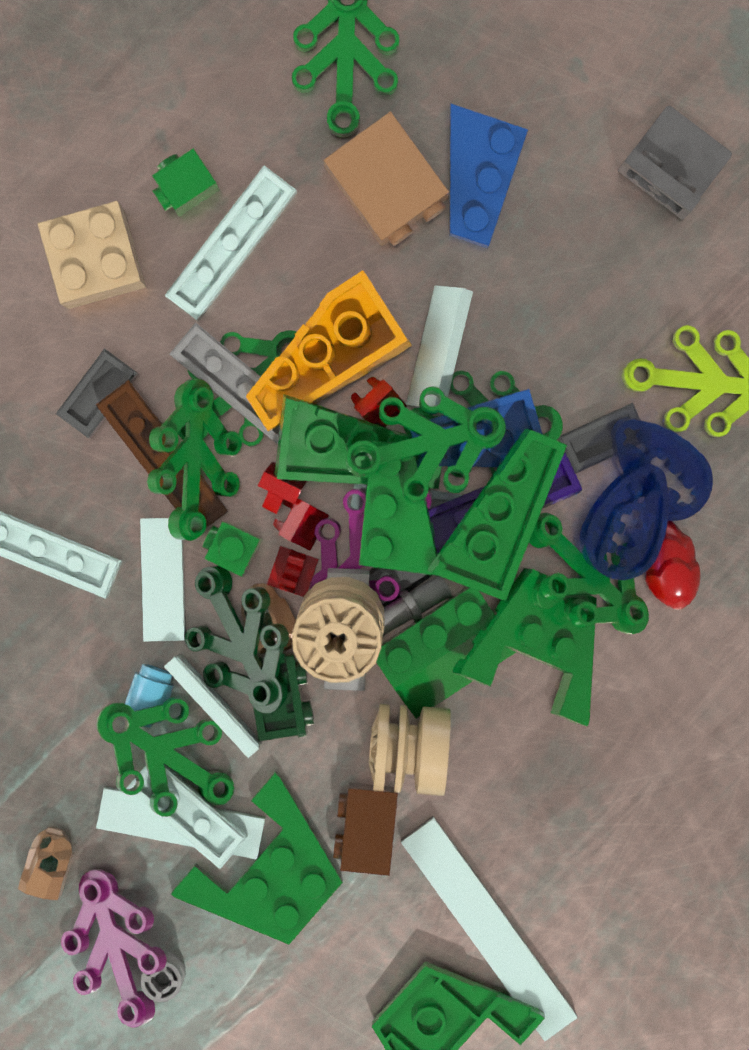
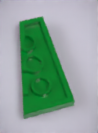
[275,394,442,489]
[427,429,567,601]

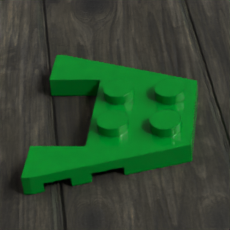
[452,568,597,727]
[171,771,343,945]
[372,961,545,1050]

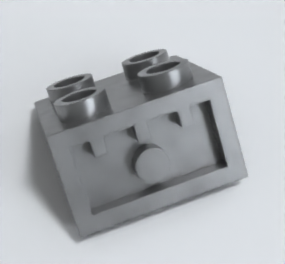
[618,106,732,220]

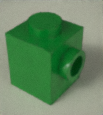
[152,148,220,217]
[202,521,263,577]

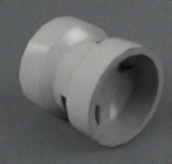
[141,952,186,1002]

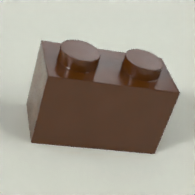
[333,782,398,876]

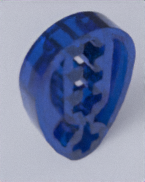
[611,417,713,521]
[580,463,669,580]

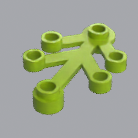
[622,325,749,437]

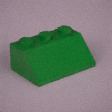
[376,587,516,719]

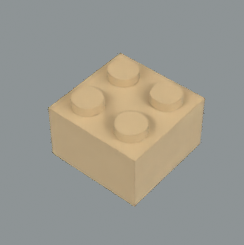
[37,201,146,309]

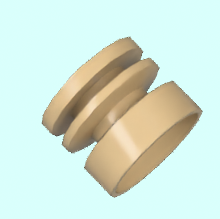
[292,577,385,683]
[369,703,451,796]

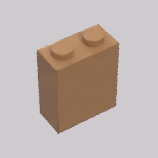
[323,111,449,247]

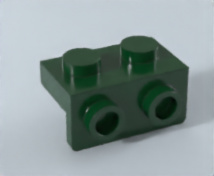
[253,652,314,742]

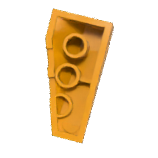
[246,270,412,431]

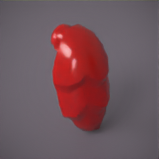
[639,518,701,610]

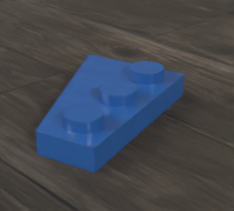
[449,104,528,248]
[410,389,543,467]

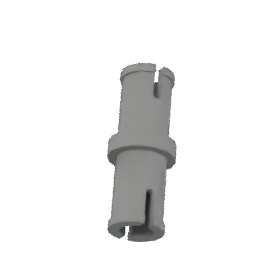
[383,576,452,637]

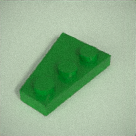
[359,440,438,576]

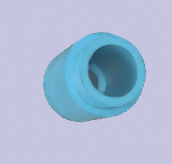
[125,664,174,728]

